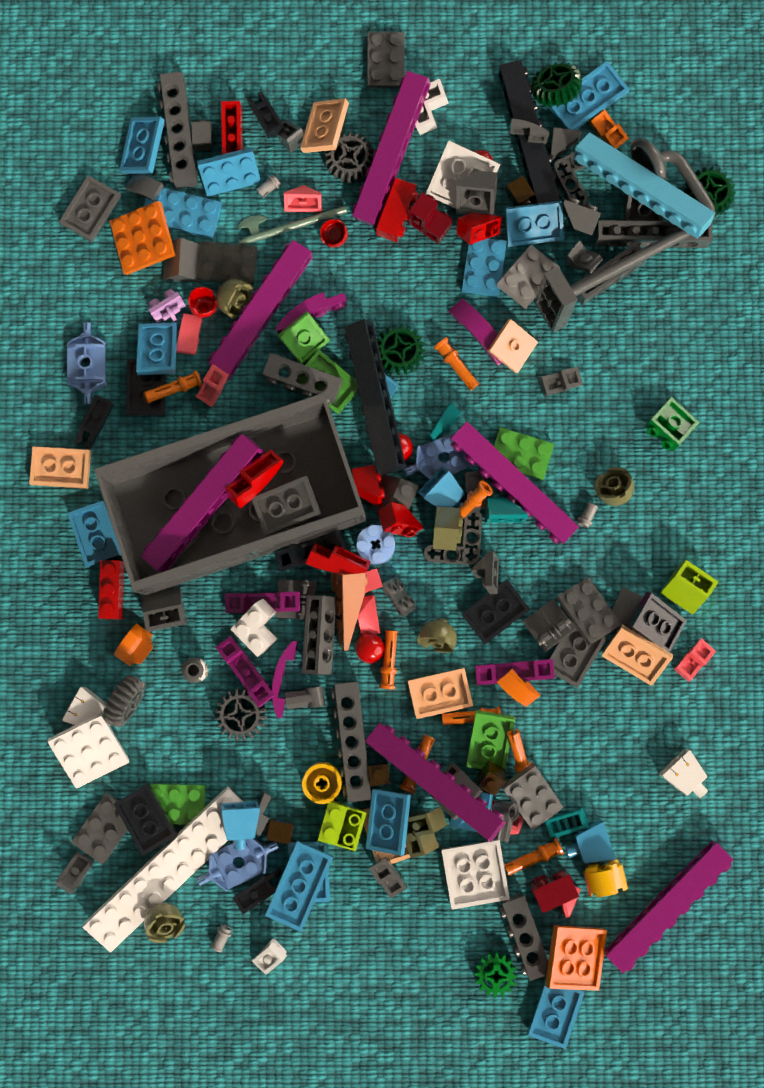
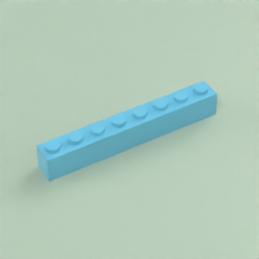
[573,132,715,239]

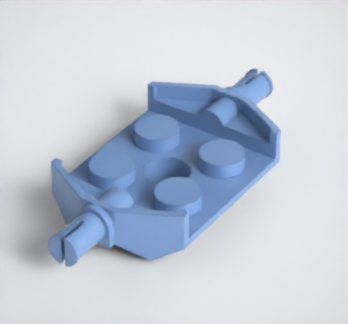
[67,322,107,406]
[404,430,471,480]
[197,838,279,891]

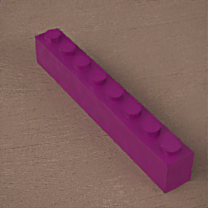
[352,71,431,228]
[208,240,313,380]
[449,421,579,544]
[141,434,265,572]
[365,723,506,842]
[604,840,734,973]

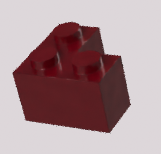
[408,192,453,244]
[528,870,580,913]

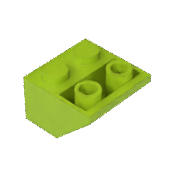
[660,560,719,615]
[318,800,367,851]

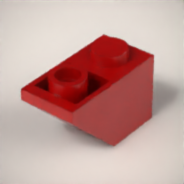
[456,213,501,245]
[352,465,385,507]
[378,502,423,537]

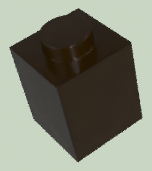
[505,176,535,207]
[478,760,506,796]
[368,762,390,786]
[264,818,295,844]

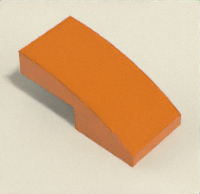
[589,110,629,149]
[497,669,540,707]

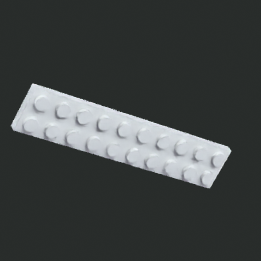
[82,786,243,952]

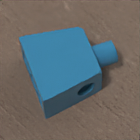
[418,466,465,508]
[220,801,260,850]
[565,820,616,863]

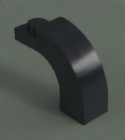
[275,530,347,572]

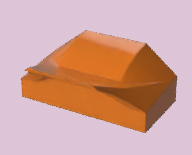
[114,623,153,666]

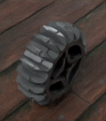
[324,131,374,183]
[103,675,145,728]
[214,688,267,741]

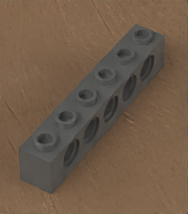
[158,71,199,189]
[595,220,712,248]
[332,681,372,802]

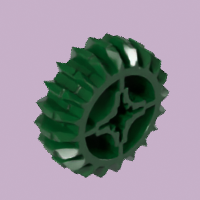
[532,62,582,108]
[684,166,735,217]
[377,324,425,376]

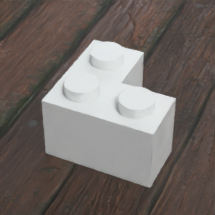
[416,79,449,135]
[231,599,277,657]

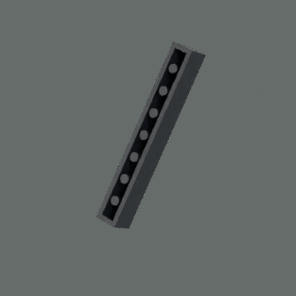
[498,60,561,204]
[345,319,406,474]

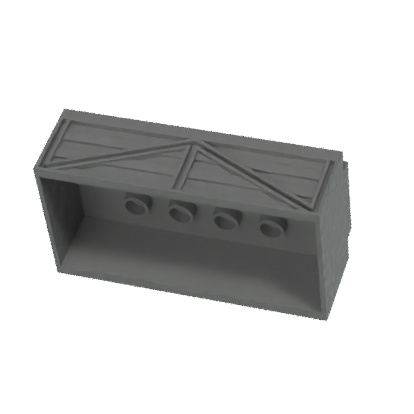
[94,393,366,595]

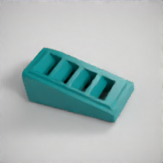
[430,403,461,441]
[545,807,589,839]

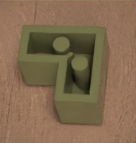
[433,506,463,551]
[406,806,447,858]

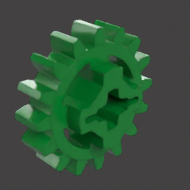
[474,951,518,998]

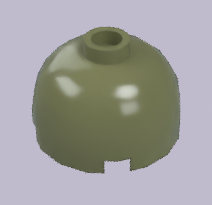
[216,279,253,318]
[594,467,635,506]
[417,618,457,653]
[144,903,185,943]

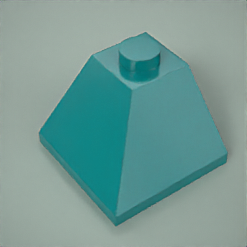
[486,494,528,523]

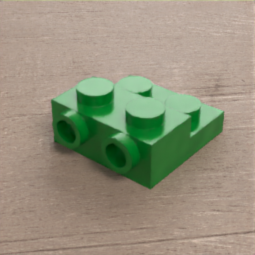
[644,397,700,452]

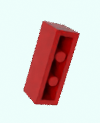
[221,101,243,155]
[376,177,419,243]
[98,560,125,619]

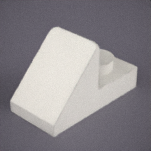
[252,939,287,975]

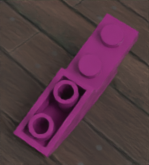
[276,292,347,334]

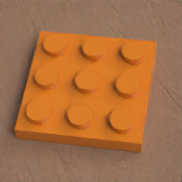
[110,201,176,275]
[545,925,607,990]

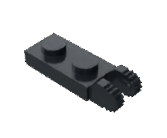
[247,92,285,139]
[74,395,114,450]
[232,867,282,914]

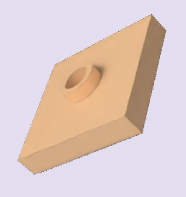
[487,319,538,373]

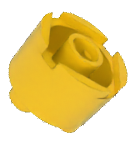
[302,762,342,804]
[583,859,628,897]

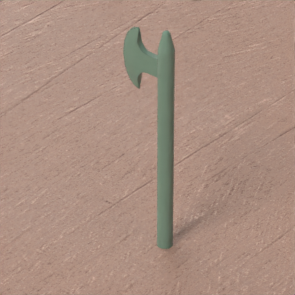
[237,206,348,245]

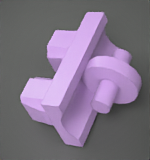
[148,289,186,323]

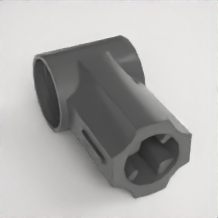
[285,686,325,709]
[493,800,519,842]

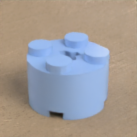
[356,525,395,565]

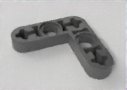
[553,152,588,206]
[424,510,482,565]

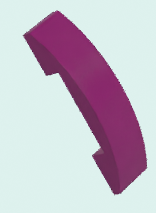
[448,299,502,366]
[225,592,300,613]
[215,636,275,708]
[272,641,298,718]
[475,659,555,685]

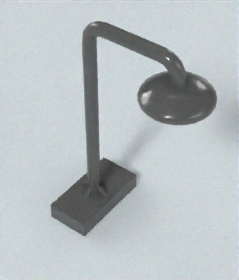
[534,137,715,333]

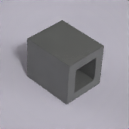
[192,120,213,151]

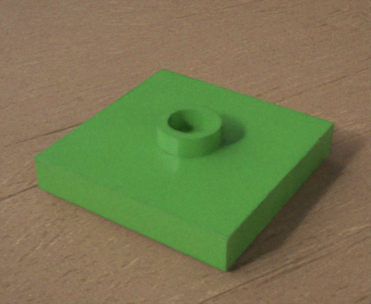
[277,311,330,364]

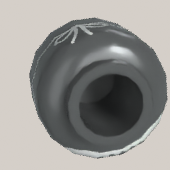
[181,658,208,683]

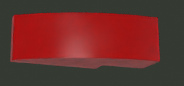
[225,450,283,508]
[305,543,371,574]

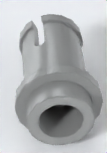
[256,175,280,198]
[578,503,598,528]
[211,924,232,952]

